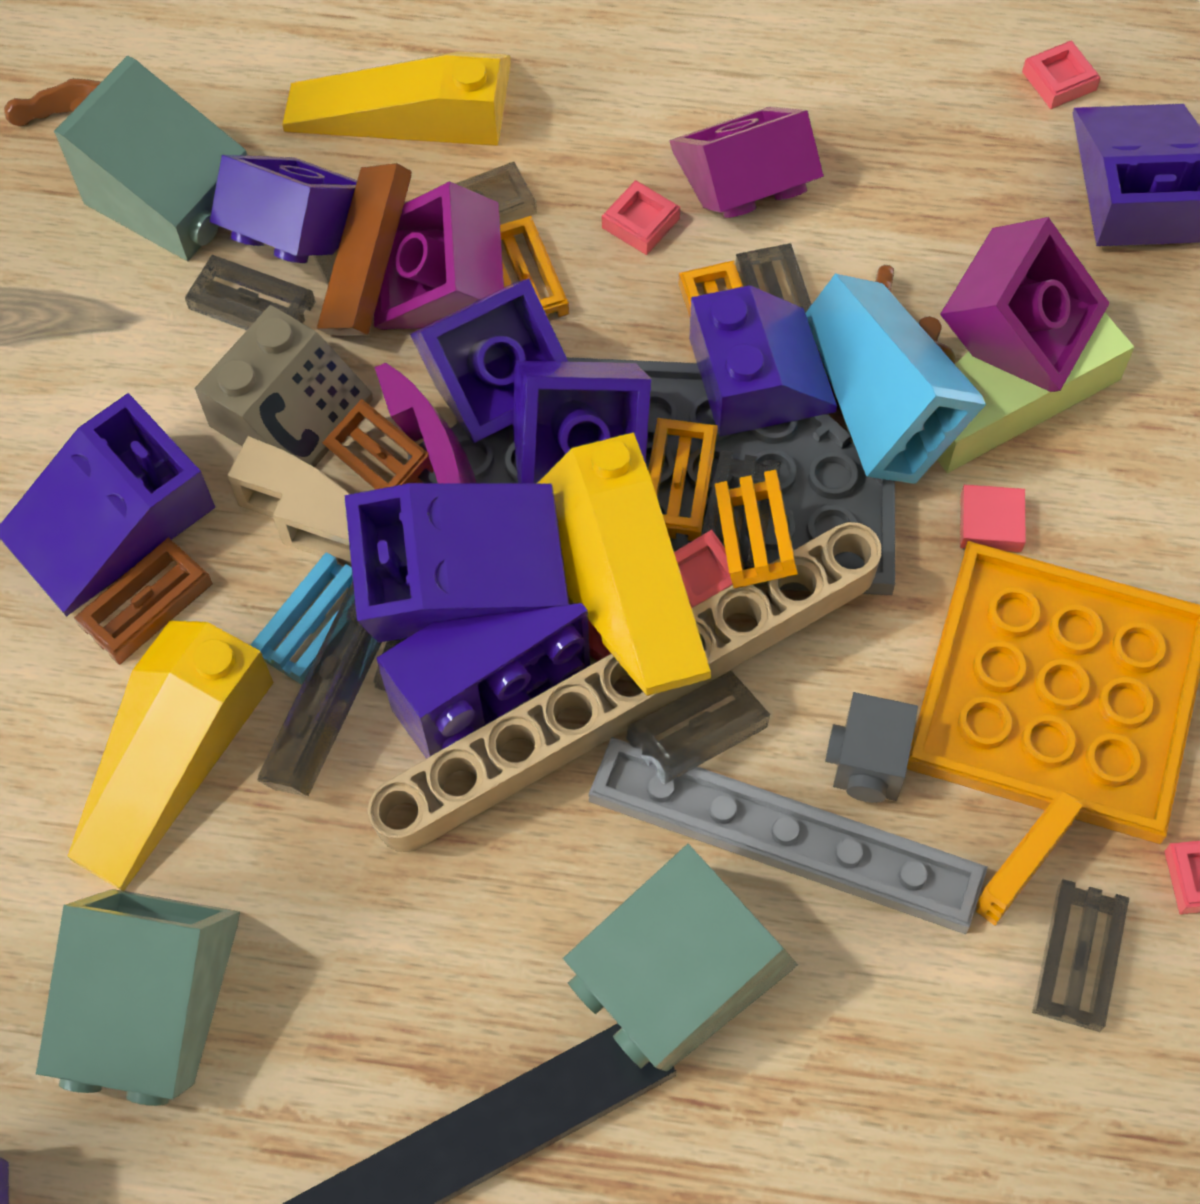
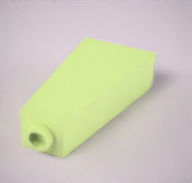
[937,312,1134,473]

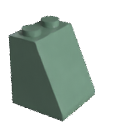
[54,55,247,261]
[563,843,798,1072]
[36,889,240,1106]

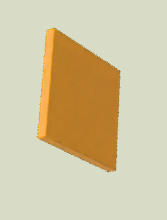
[907,541,1200,844]

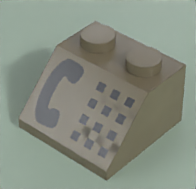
[195,305,373,467]

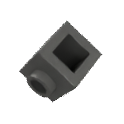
[825,692,918,803]

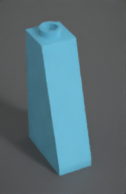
[806,273,986,484]

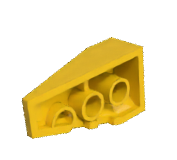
[282,52,511,146]
[538,432,711,696]
[68,621,274,891]

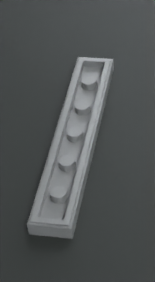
[588,737,988,934]

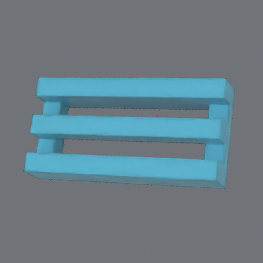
[250,552,357,686]

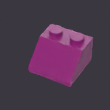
[669,106,824,218]
[374,181,504,330]
[940,217,1110,392]

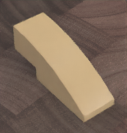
[227,436,352,567]

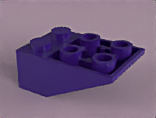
[1073,103,1200,246]
[0,393,216,617]
[344,483,569,643]
[376,603,591,759]

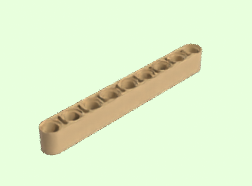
[368,522,881,852]

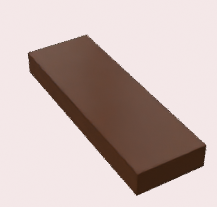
[316,163,412,336]

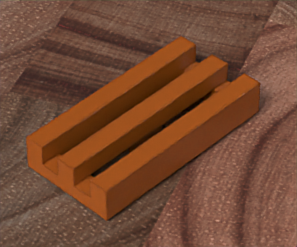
[322,399,434,490]
[74,537,213,665]

